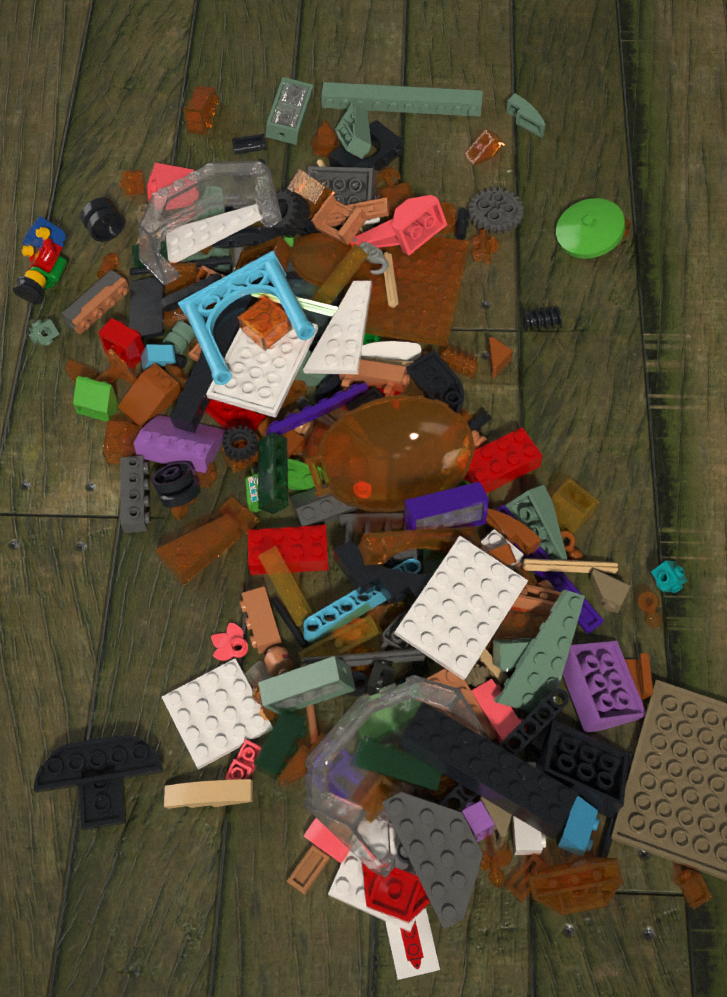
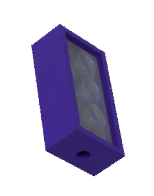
[404,482,489,542]

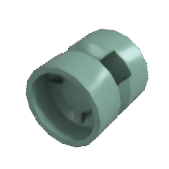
[163,321,195,355]

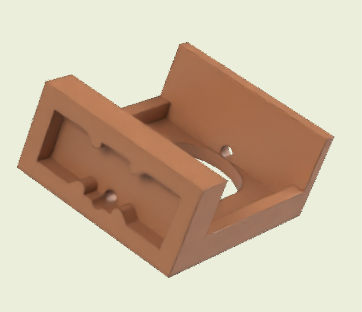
[311,194,368,245]

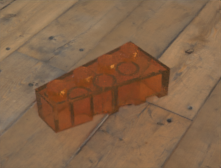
[155,514,243,585]

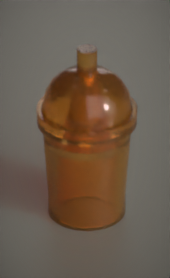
[96,253,119,279]

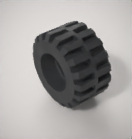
[264,189,310,236]

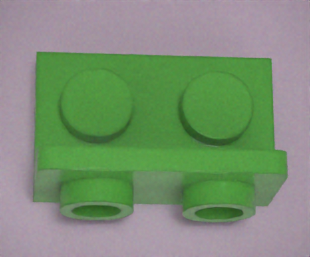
[280,458,323,492]

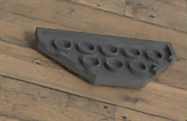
[382,792,483,929]

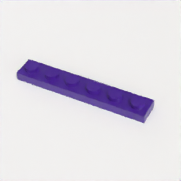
[266,382,369,440]

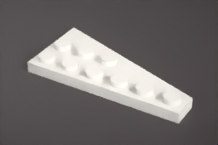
[165,204,262,265]
[303,281,372,374]

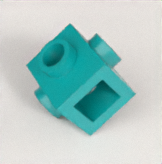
[651,561,688,593]

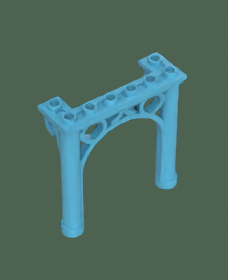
[178,251,315,385]

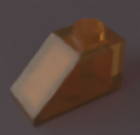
[465,129,505,166]

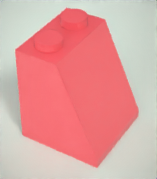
[147,163,198,211]

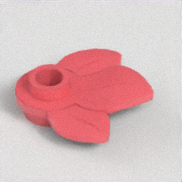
[211,623,248,661]

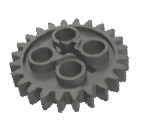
[469,187,524,235]

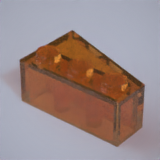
[183,86,219,135]

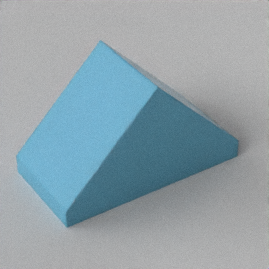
[141,344,176,372]

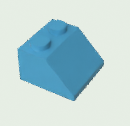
[558,796,600,857]

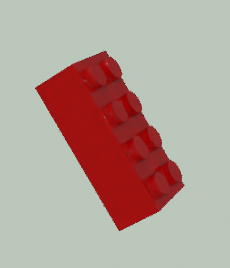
[456,427,543,494]
[248,525,329,575]

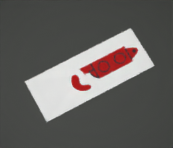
[385,908,440,980]

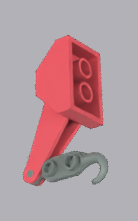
[350,195,447,275]

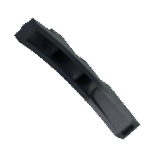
[333,540,434,604]

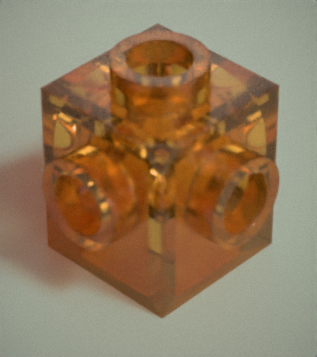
[119,170,145,196]

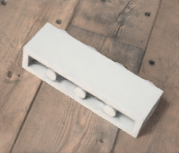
[512,762,546,855]

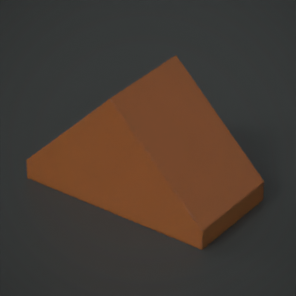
[488,337,513,377]

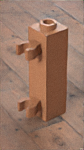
[339,359,410,400]

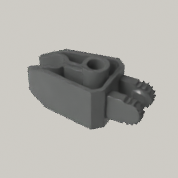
[378,611,409,664]

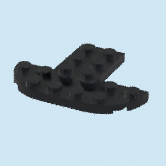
[34,735,164,830]

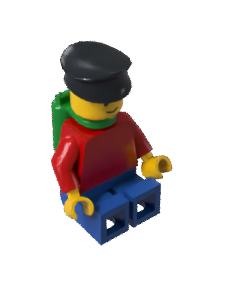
[13,216,67,305]

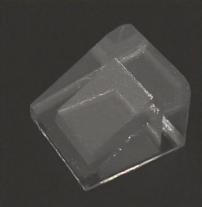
[244,661,274,690]

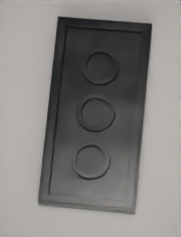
[129,275,165,340]

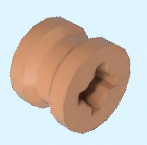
[464,430,488,451]

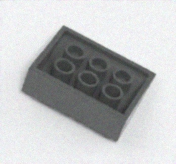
[306,166,378,221]

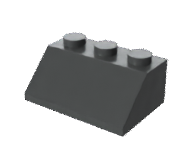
[289,478,357,526]

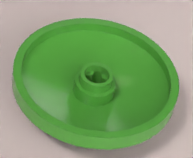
[556,198,626,259]

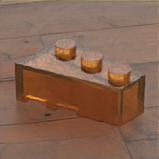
[485,610,549,652]

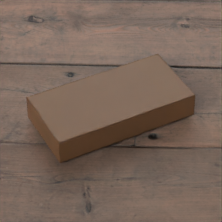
[287,844,331,895]

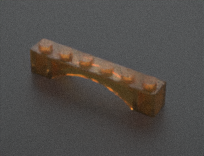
[359,526,482,565]

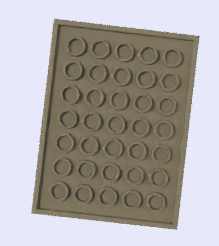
[611,680,727,881]

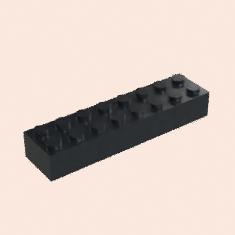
[397,702,579,839]

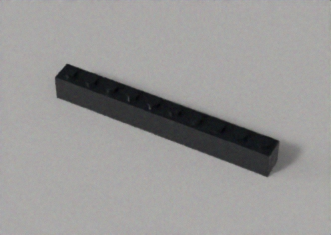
[170,277,263,433]

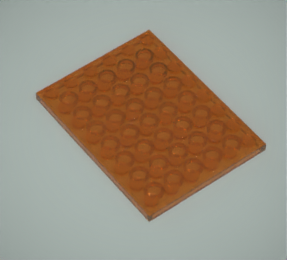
[354,227,470,346]

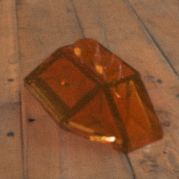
[528,857,623,915]

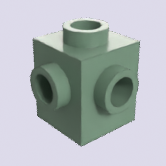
[29,318,59,346]

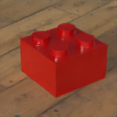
[98,318,144,369]

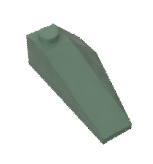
[505,485,567,560]

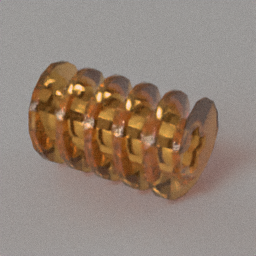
[441,345,479,379]

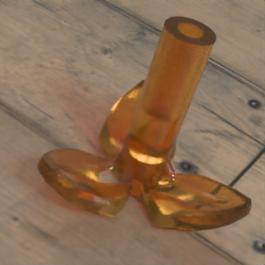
[377,167,401,196]
[479,850,512,888]

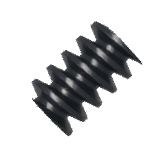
[523,306,562,332]

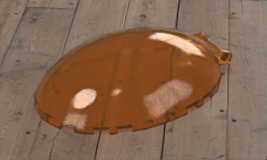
[305,394,474,512]

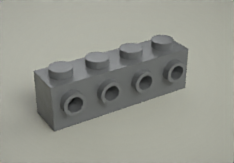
[120,455,150,533]

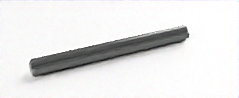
[302,649,425,667]

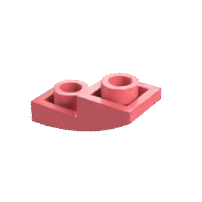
[225,739,266,780]
[304,818,354,863]

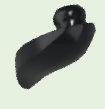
[316,374,341,404]

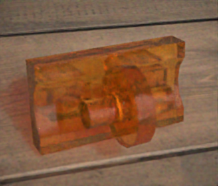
[473,229,501,265]

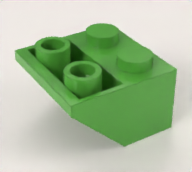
[73,376,119,422]

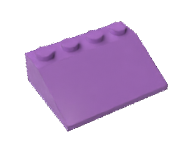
[134,415,227,474]
[563,641,646,733]

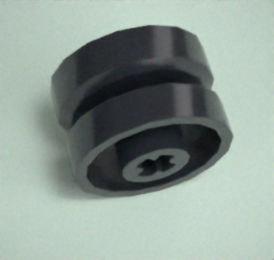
[80,197,125,242]
[152,462,201,507]

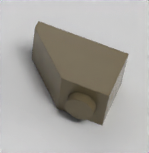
[589,569,631,613]

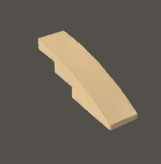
[164,779,253,809]

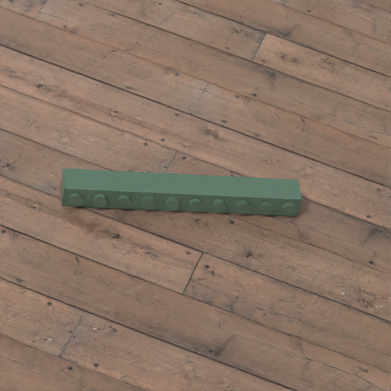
[321,82,483,117]

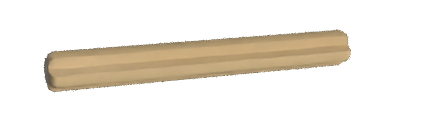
[522,559,618,574]

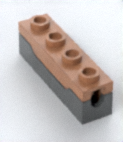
[61,270,129,334]

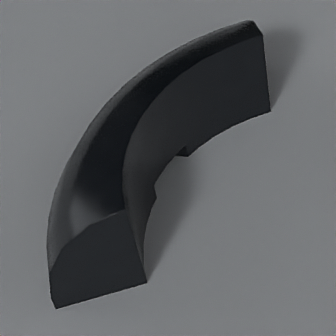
[212,226,285,249]

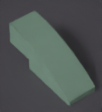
[506,93,546,138]

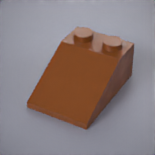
[117,363,182,429]

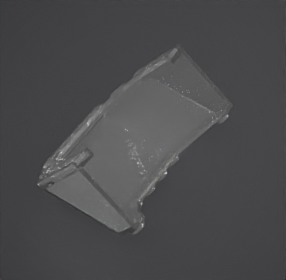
[139,161,282,285]
[305,675,491,878]

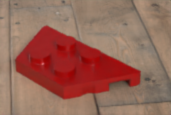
[361,855,430,924]

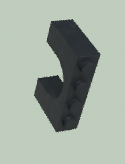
[329,120,404,172]

